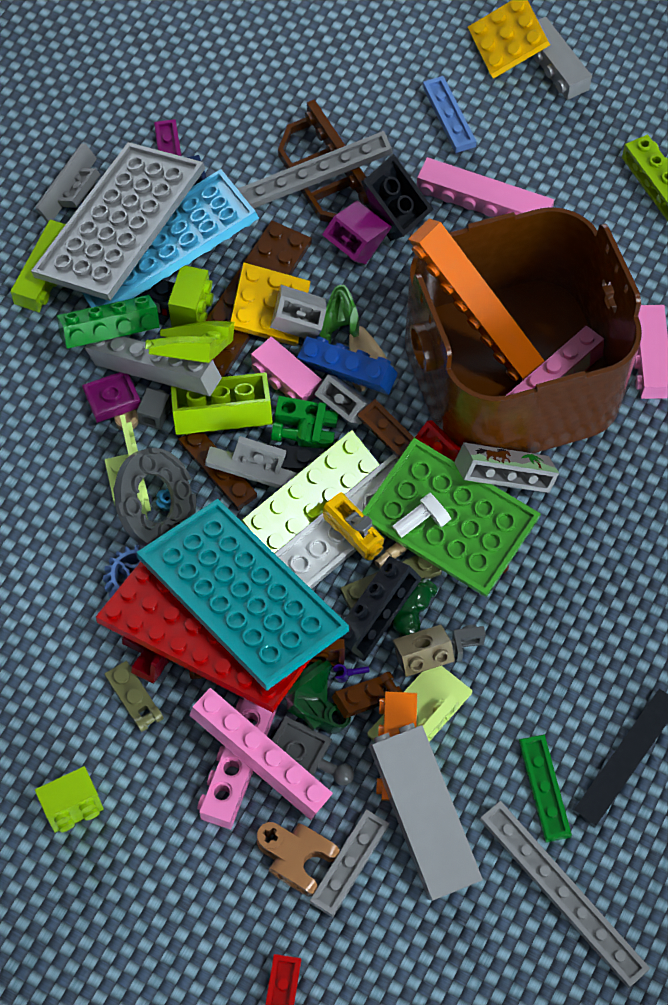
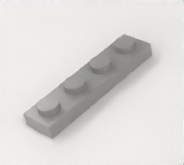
[310,809,389,917]

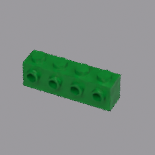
[57,295,160,349]

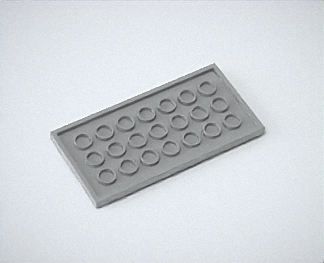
[31,142,205,301]

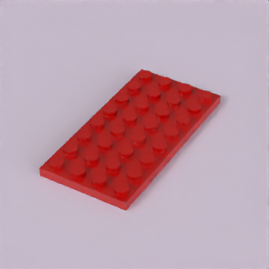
[96,561,312,713]

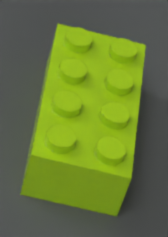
[171,372,273,435]

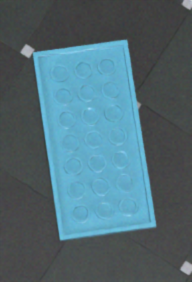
[82,169,259,308]

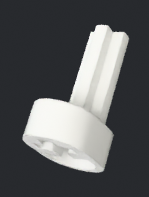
[392,493,451,538]

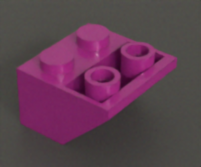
[322,200,392,264]

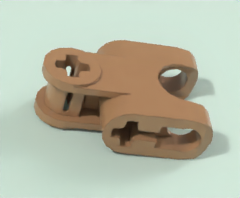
[257,822,340,897]

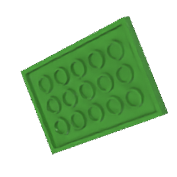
[362,438,541,598]

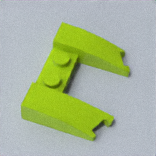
[145,321,235,363]

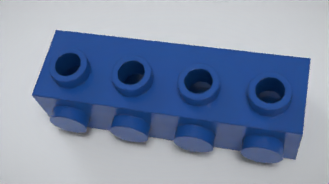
[297,336,398,395]

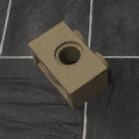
[393,625,455,677]

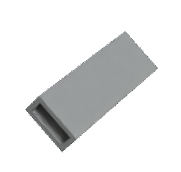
[369,723,483,901]

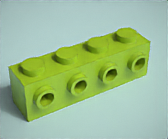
[622,134,668,221]

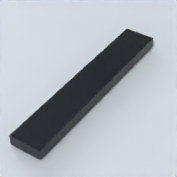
[573,689,668,828]

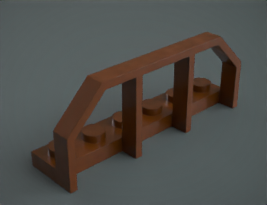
[278,99,373,223]

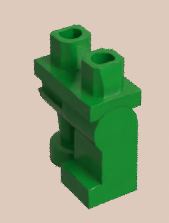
[271,396,338,448]

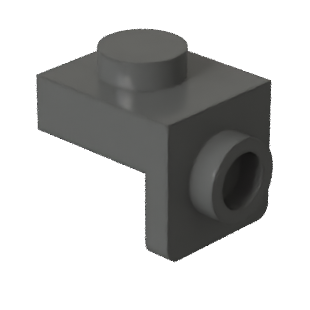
[451,625,486,662]

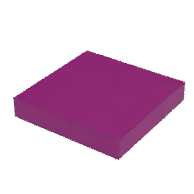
[82,372,141,423]

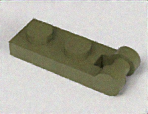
[104,660,164,733]

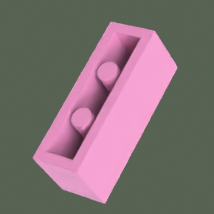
[251,337,322,401]

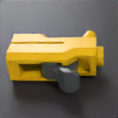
[323,492,384,561]

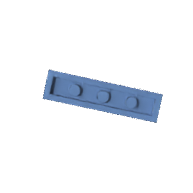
[423,76,477,153]

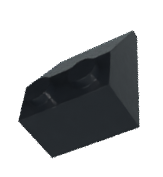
[361,154,434,241]

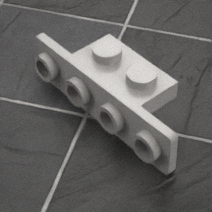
[36,143,101,223]
[205,436,298,489]

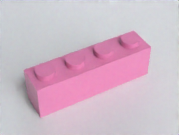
[634,305,668,399]

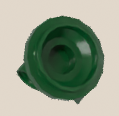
[284,659,351,734]

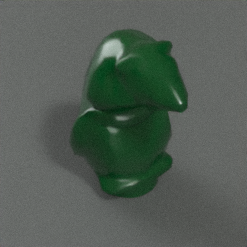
[392,578,438,637]

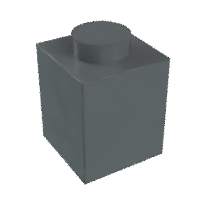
[137,388,172,430]

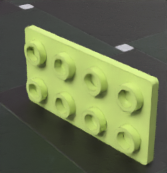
[105,414,151,519]
[368,666,472,742]

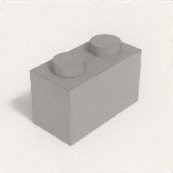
[315,375,371,424]

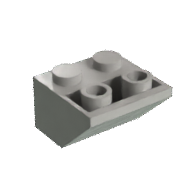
[270,285,327,339]

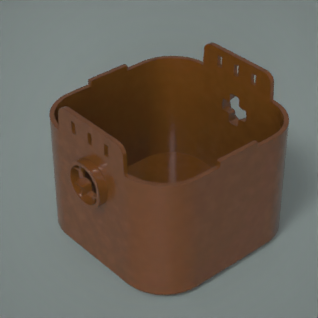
[405,207,642,453]

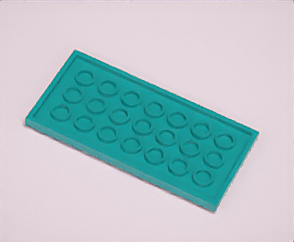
[136,499,349,691]

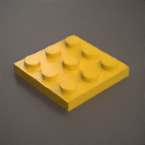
[468,0,550,79]
[230,263,311,346]

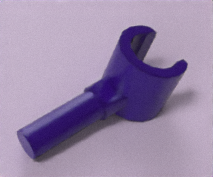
[333,664,370,683]

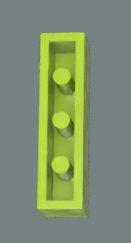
[10,219,66,312]

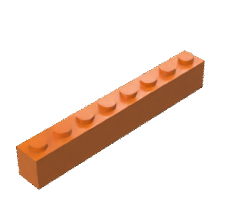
[408,219,545,382]

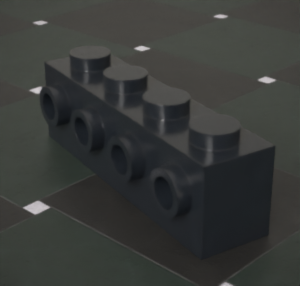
[339,556,422,661]

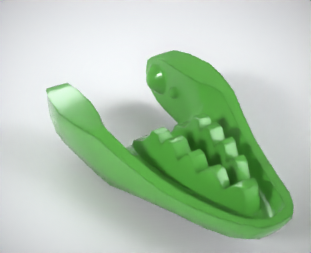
[319,285,359,344]

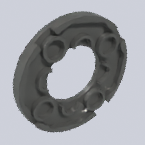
[113,448,196,546]

